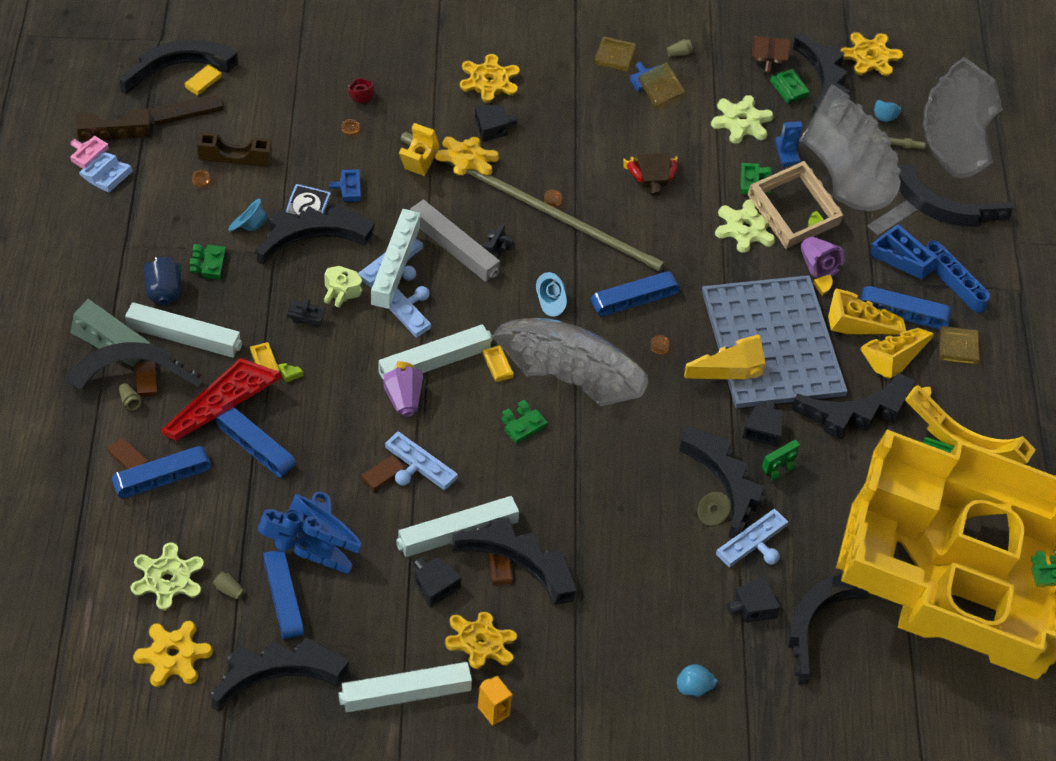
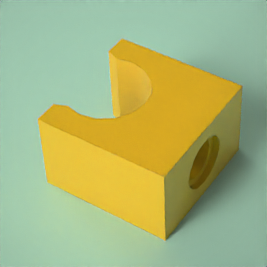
[399,123,440,176]

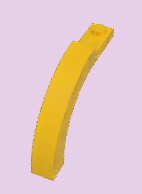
[905,385,1036,464]

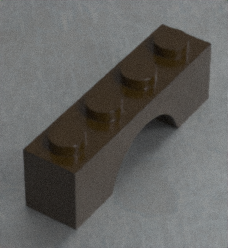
[76,109,150,141]
[197,132,272,167]

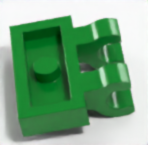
[741,163,771,194]
[189,244,226,280]
[501,400,548,444]
[762,439,800,481]
[1031,550,1056,587]

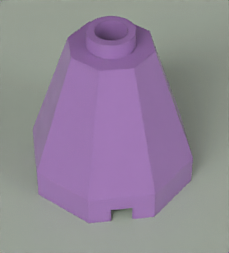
[801,236,845,278]
[383,367,423,417]

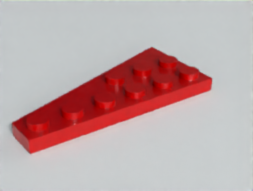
[161,358,282,441]

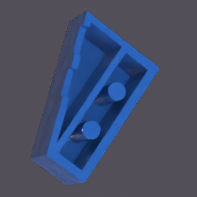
[870,224,937,279]

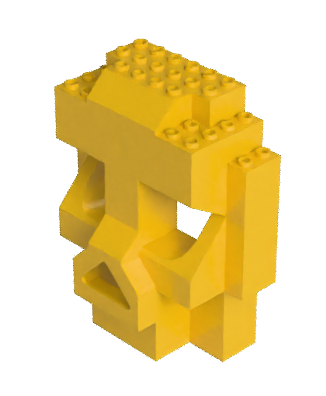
[836,430,1056,680]

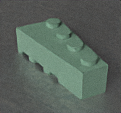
[70,299,150,367]

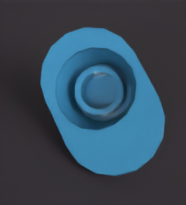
[228,199,268,231]
[536,272,567,316]

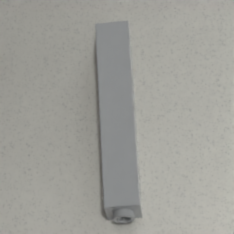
[410,199,500,282]

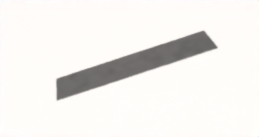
[867,200,918,235]

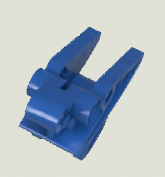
[258,492,362,574]

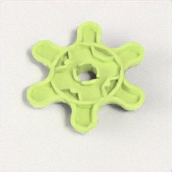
[711,95,773,144]
[715,200,775,253]
[131,543,204,610]

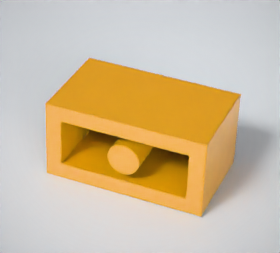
[478,676,512,726]

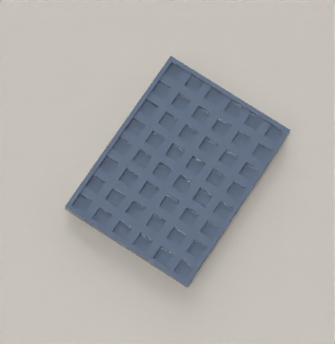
[702,275,847,408]

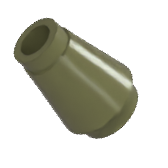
[667,39,693,57]
[118,383,141,411]
[213,571,245,600]

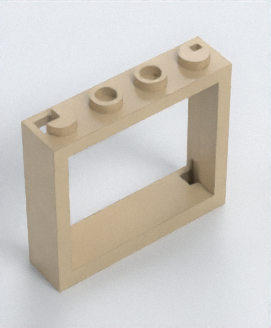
[748,161,843,249]

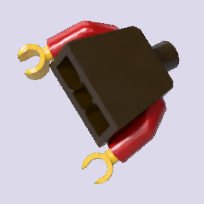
[623,153,678,195]

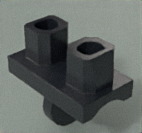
[481,224,514,259]
[287,299,325,328]

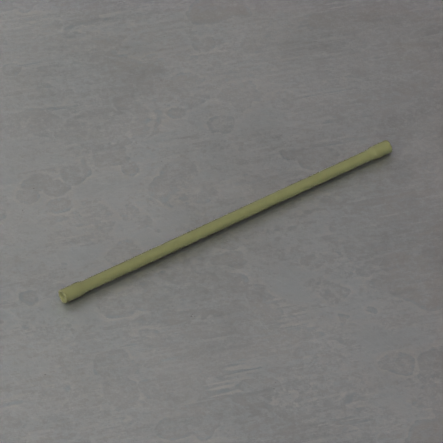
[401,131,665,272]

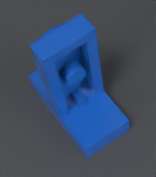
[775,121,803,167]

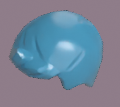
[874,100,901,122]
[677,664,718,697]

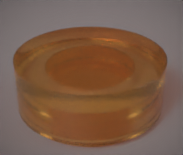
[342,119,359,136]
[192,170,210,187]
[544,189,562,207]
[651,335,670,354]

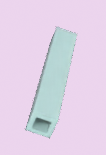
[125,302,242,358]
[379,324,492,379]
[396,496,519,557]
[339,662,472,712]

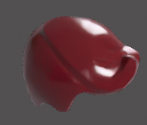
[348,78,375,104]

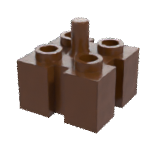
[751,36,790,72]

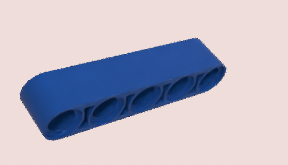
[926,241,990,313]
[590,271,680,316]
[860,286,951,329]
[215,407,296,478]
[111,446,211,498]
[263,550,304,640]

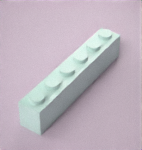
[371,209,420,309]

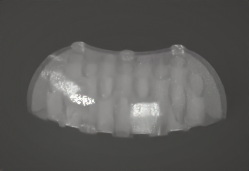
[923,57,1002,178]
[800,84,901,211]
[492,318,648,406]

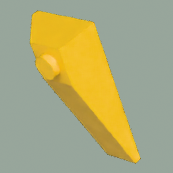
[828,289,906,335]
[861,328,934,378]
[684,334,765,380]

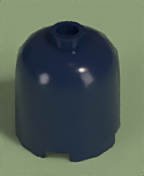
[143,257,181,305]

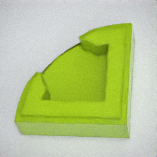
[808,211,824,227]
[278,363,303,383]

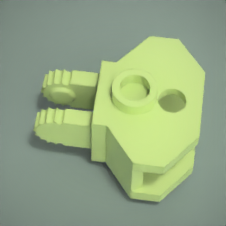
[324,266,362,307]

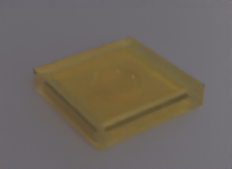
[594,36,636,71]
[638,63,685,107]
[940,326,979,364]

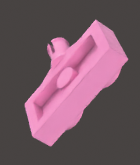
[70,136,109,169]

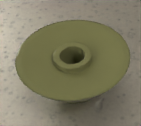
[697,492,731,526]

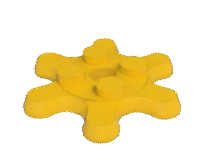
[840,33,903,76]
[460,54,519,103]
[435,137,499,175]
[445,612,517,669]
[134,621,213,687]

